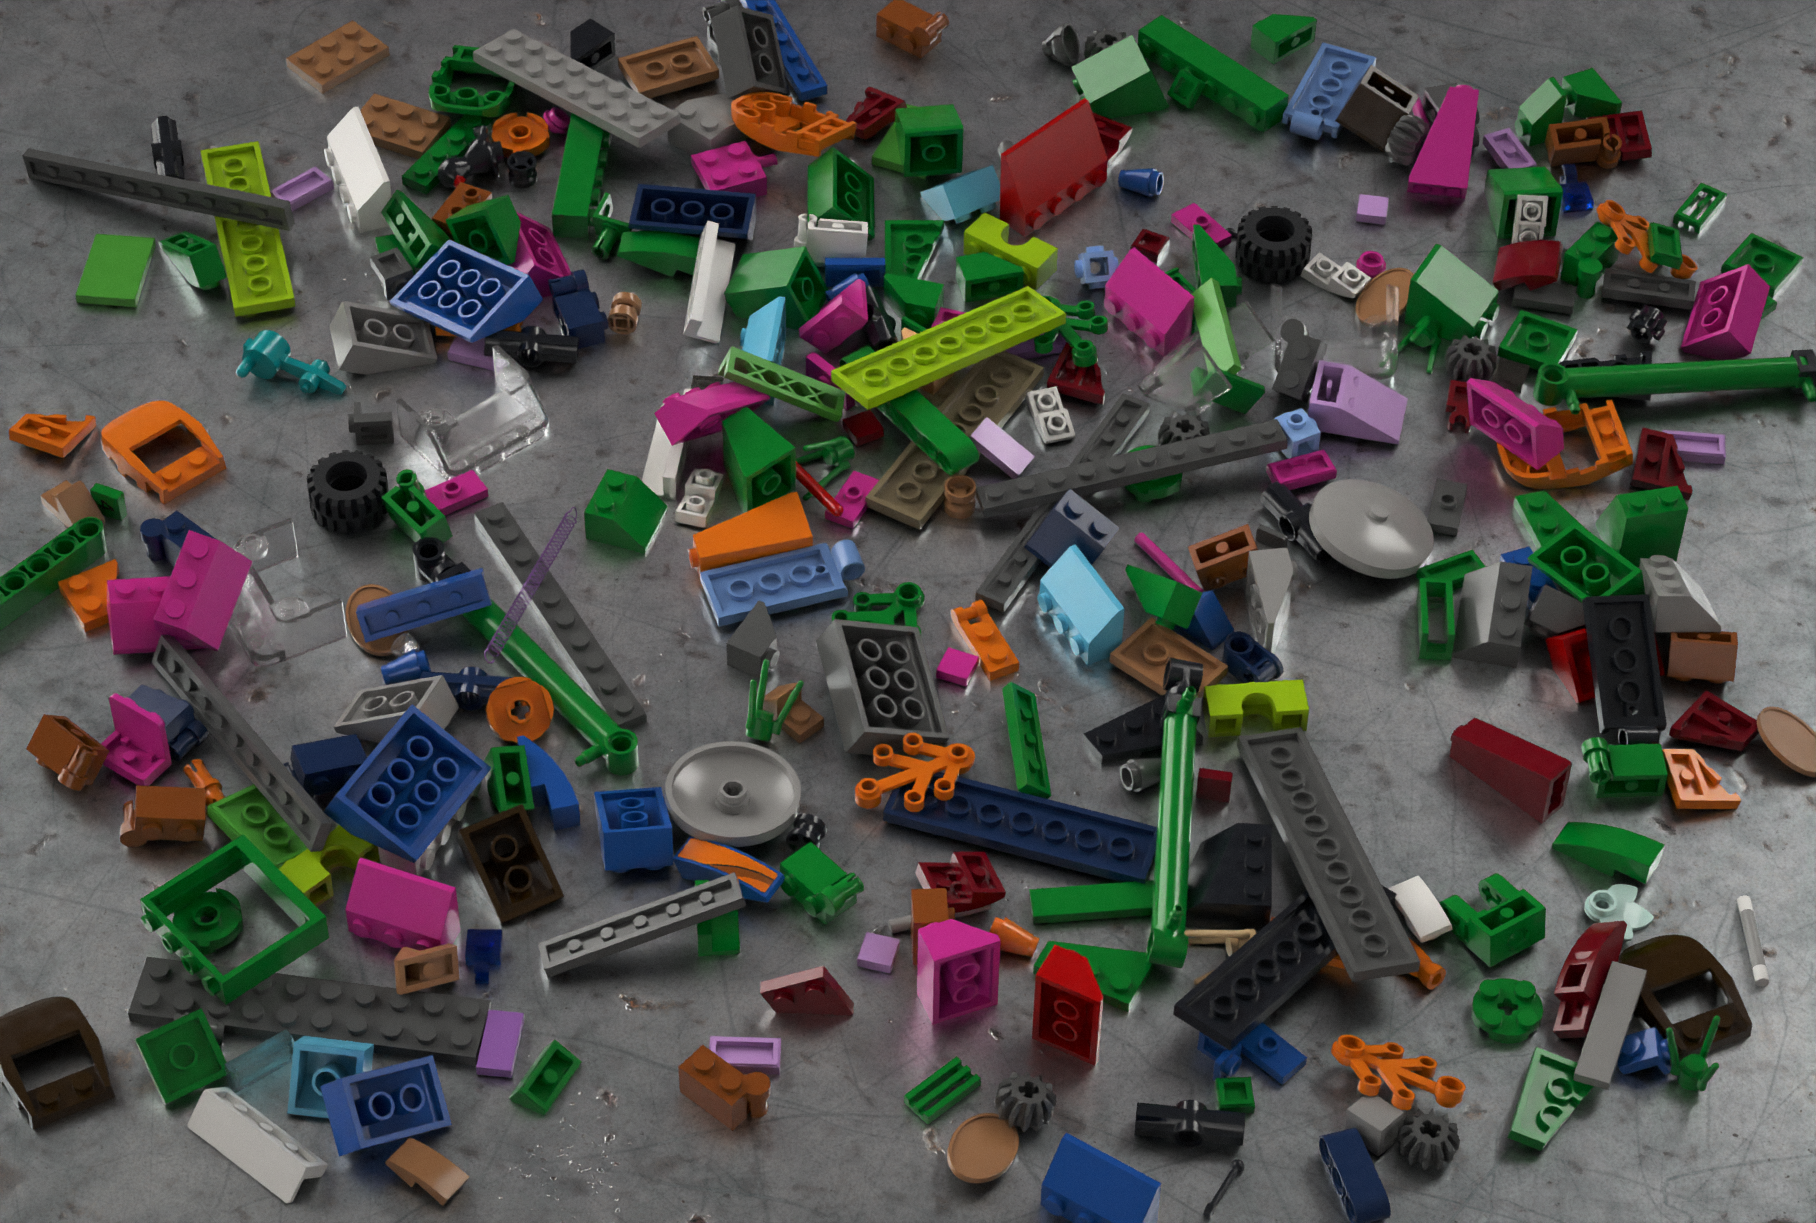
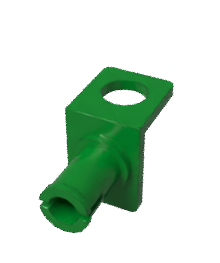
[591,192,632,260]

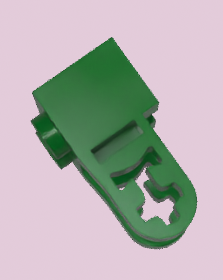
[1439,873,1546,967]

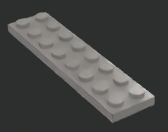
[473,29,680,148]

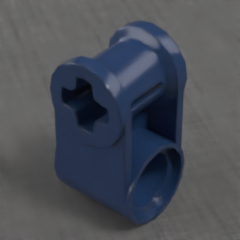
[1222,631,1284,683]

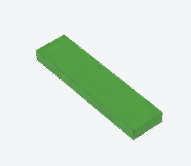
[1191,277,1242,374]

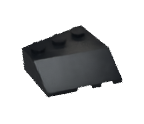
[1186,823,1272,931]

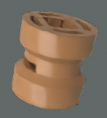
[607,292,642,335]
[944,475,976,519]

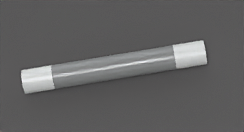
[1737,895,1770,987]

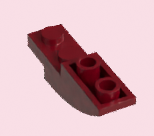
[1553,921,1627,1039]

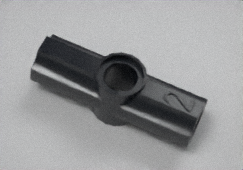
[151,116,185,180]
[861,286,898,352]
[484,326,579,367]
[1260,481,1332,563]
[1134,1100,1245,1148]

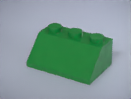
[808,147,875,241]
[1527,521,1646,602]

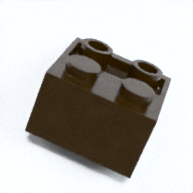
[1335,65,1419,152]

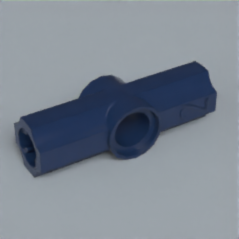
[420,666,521,711]

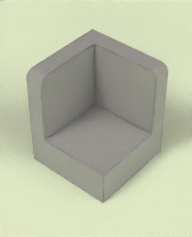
[1345,1095,1404,1157]

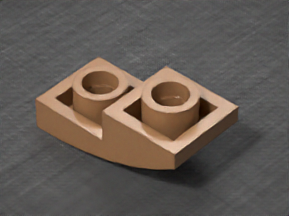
[385,1137,469,1206]

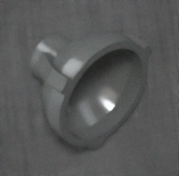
[1042,23,1080,66]

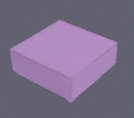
[1356,194,1389,225]
[857,932,900,974]

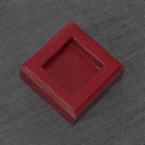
[1130,229,1170,263]
[842,409,884,446]
[1196,768,1233,803]

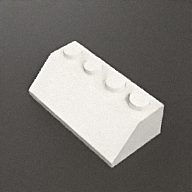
[324,106,391,233]

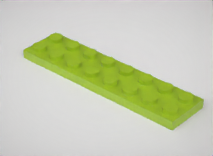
[200,141,296,317]
[831,286,1066,410]

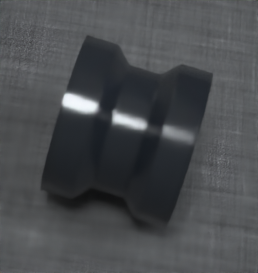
[507,151,538,188]
[786,813,827,852]

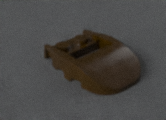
[1618,935,1752,1062]
[0,996,115,1130]

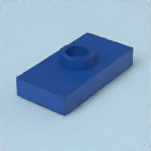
[825,258,885,287]
[1241,1022,1307,1085]

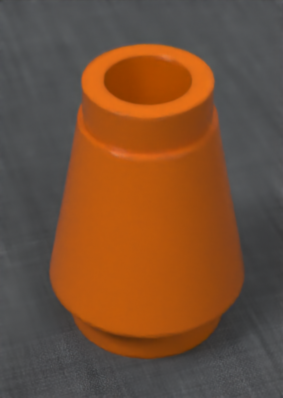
[989,917,1040,958]

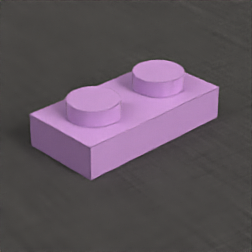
[1482,128,1537,169]

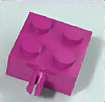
[691,141,778,197]

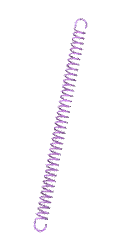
[484,507,577,664]

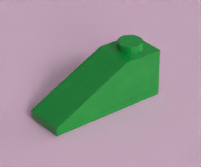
[381,190,450,269]
[1191,224,1242,308]
[158,231,227,290]
[1125,564,1202,630]

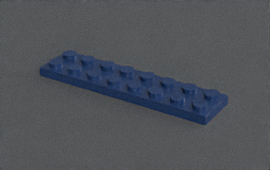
[883,769,1157,884]

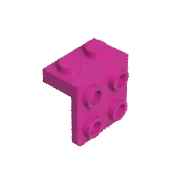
[799,279,868,354]
[101,693,172,786]

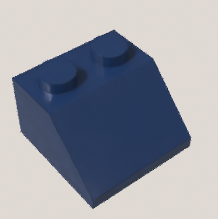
[1024,488,1119,568]

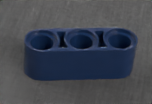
[1319,1127,1391,1223]

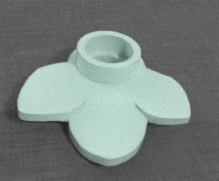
[1584,884,1654,941]

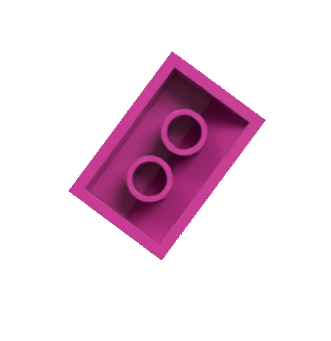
[508,212,571,298]
[1104,247,1195,357]
[1680,264,1770,360]
[1467,378,1564,470]
[654,381,770,446]
[154,530,252,652]
[107,576,207,655]
[345,858,461,951]
[917,919,1001,1025]

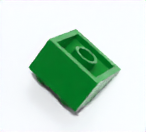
[446,195,521,265]
[584,469,668,554]

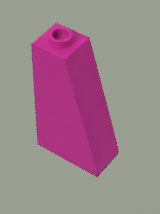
[1407,85,1479,199]

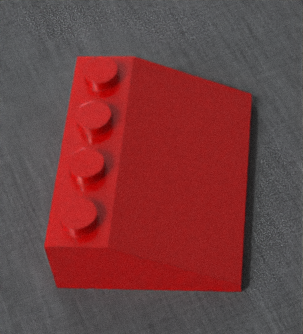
[999,98,1108,237]

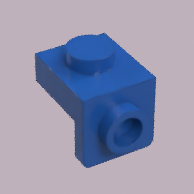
[1618,1027,1671,1075]
[1197,1031,1242,1082]

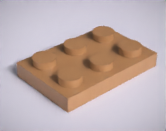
[286,20,390,94]
[618,36,719,99]
[360,93,451,159]
[1110,617,1228,698]

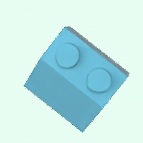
[920,165,1000,224]
[287,1036,374,1119]

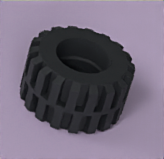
[1235,206,1312,283]
[307,450,389,534]

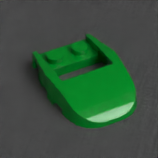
[428,45,518,117]

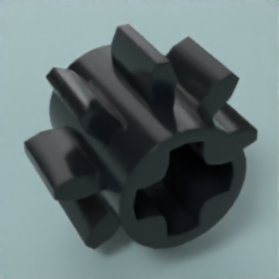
[1627,305,1667,344]

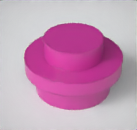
[543,107,570,134]
[1356,251,1386,278]

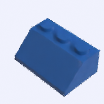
[1040,1133,1162,1223]

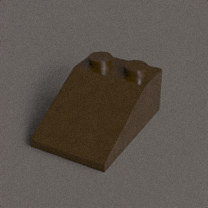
[456,804,564,924]

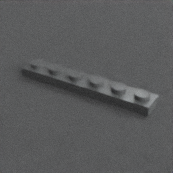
[538,872,746,978]

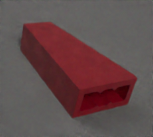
[1449,717,1572,824]

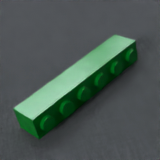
[1138,15,1289,133]
[552,113,611,239]

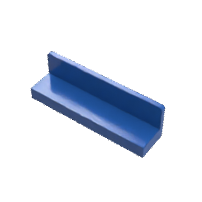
[356,568,492,643]

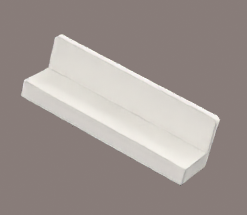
[683,221,735,343]
[642,388,691,500]
[187,1087,328,1203]

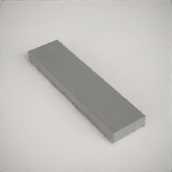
[1573,961,1647,1090]

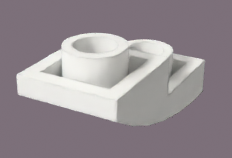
[1512,195,1548,244]
[1301,252,1371,298]
[1026,386,1076,444]
[675,468,724,528]
[1388,875,1453,943]

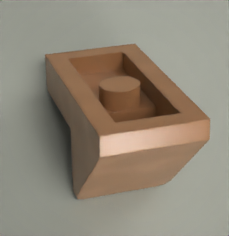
[40,480,105,528]
[763,682,824,744]
[394,943,460,995]

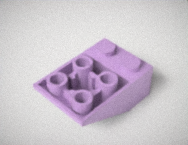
[1308,360,1408,445]

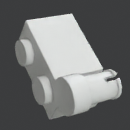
[794,214,868,267]

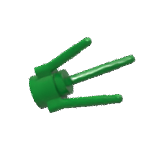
[1378,315,1442,374]
[796,436,855,501]
[745,659,804,741]
[1666,1015,1721,1091]

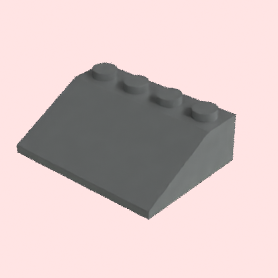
[816,619,950,755]

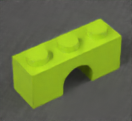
[963,212,1058,290]
[1202,679,1309,738]
[279,825,380,907]

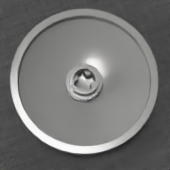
[1309,479,1434,579]
[665,741,801,847]

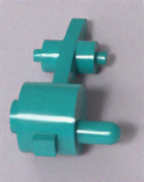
[236,330,346,395]

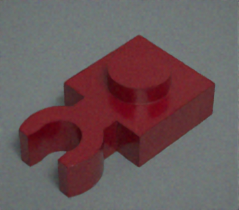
[1445,380,1471,434]

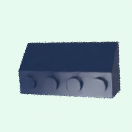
[629,184,756,240]

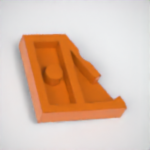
[9,414,96,458]
[58,559,119,632]
[1662,749,1741,809]

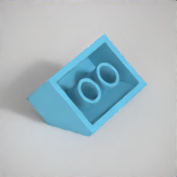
[732,296,786,405]
[1037,544,1125,666]

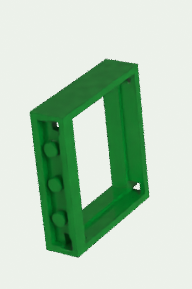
[140,834,329,1005]

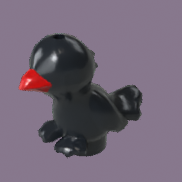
[438,125,505,189]

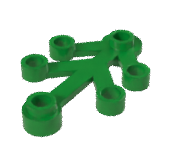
[1031,296,1108,367]
[832,582,925,635]

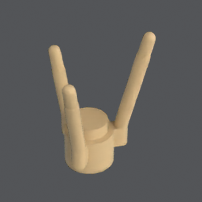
[1184,929,1257,985]

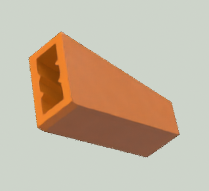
[688,492,813,575]

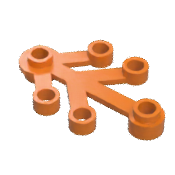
[1596,200,1698,279]
[855,733,975,812]
[1331,1035,1466,1110]

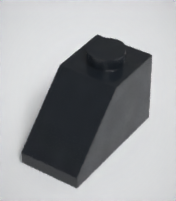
[570,18,616,70]

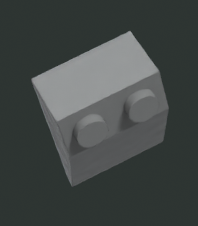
[667,93,748,155]
[329,301,438,375]
[1244,548,1298,663]
[333,675,459,743]

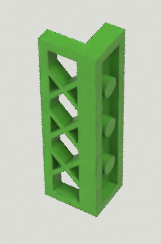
[718,346,845,423]

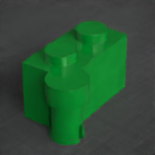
[1560,221,1619,299]
[381,469,453,544]
[1581,737,1668,798]
[780,842,864,925]

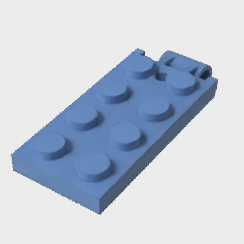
[1282,43,1376,140]
[700,540,865,626]

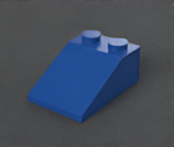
[594,787,674,873]
[320,1055,452,1157]

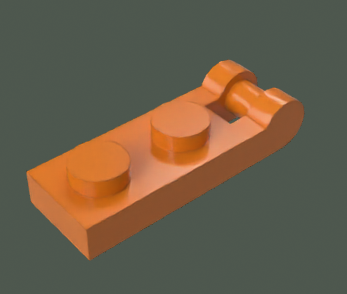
[951,600,1020,681]

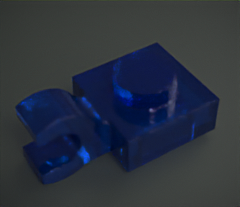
[1559,163,1594,213]
[465,929,503,984]

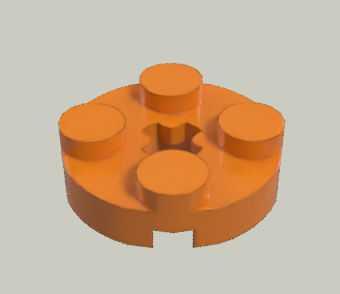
[491,112,550,158]
[486,677,554,744]

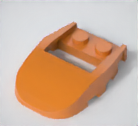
[731,92,857,157]
[101,400,227,504]
[1497,400,1633,489]

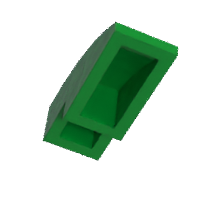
[617,231,700,277]
[1552,822,1665,884]

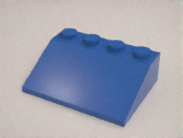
[389,240,543,343]
[323,704,491,864]

